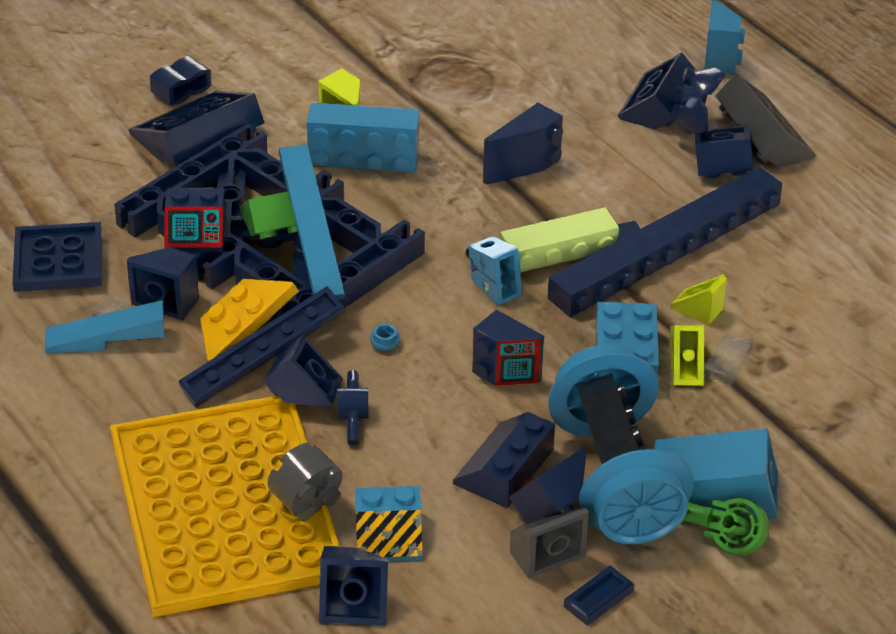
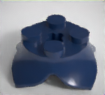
[670,68,726,134]

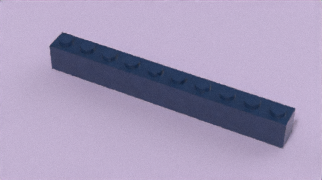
[547,167,783,317]

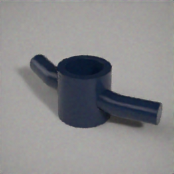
[337,370,369,445]

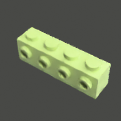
[500,207,619,273]

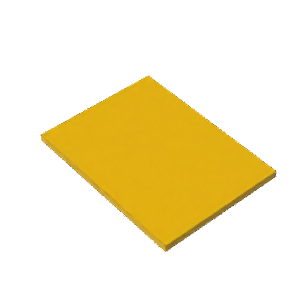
[109,396,340,618]

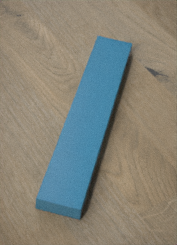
[279,144,345,299]

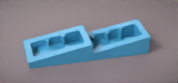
[45,300,165,353]

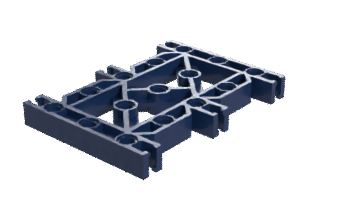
[114,123,425,321]

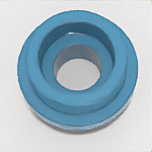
[370,324,400,351]

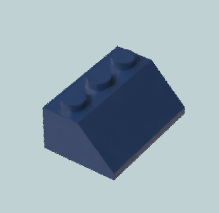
[617,52,696,129]
[453,412,555,508]

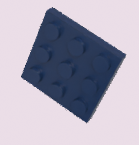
[12,222,102,292]

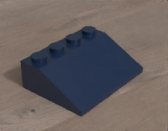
[128,90,265,166]

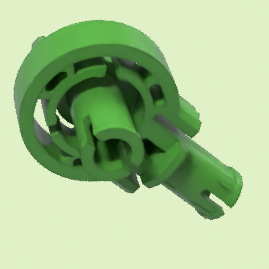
[682,498,769,555]

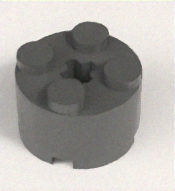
[268,443,342,521]

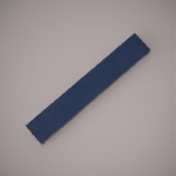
[178,286,345,407]

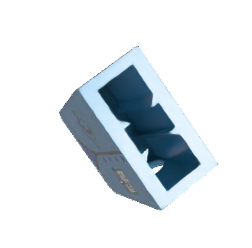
[465,237,522,305]

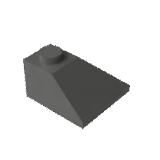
[510,508,589,579]

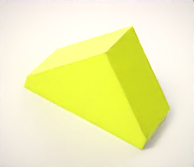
[670,274,727,325]

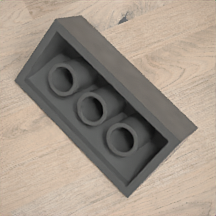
[715,73,816,168]

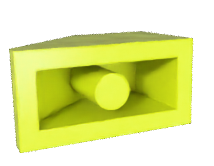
[670,325,704,386]

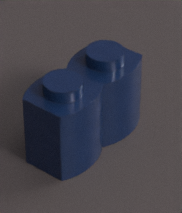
[150,56,212,105]

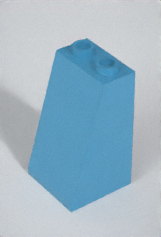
[654,428,779,519]

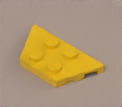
[200,279,299,361]

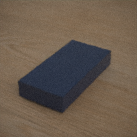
[564,565,634,626]

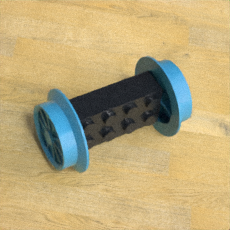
[548,345,694,544]

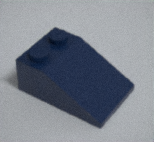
[483,102,563,184]

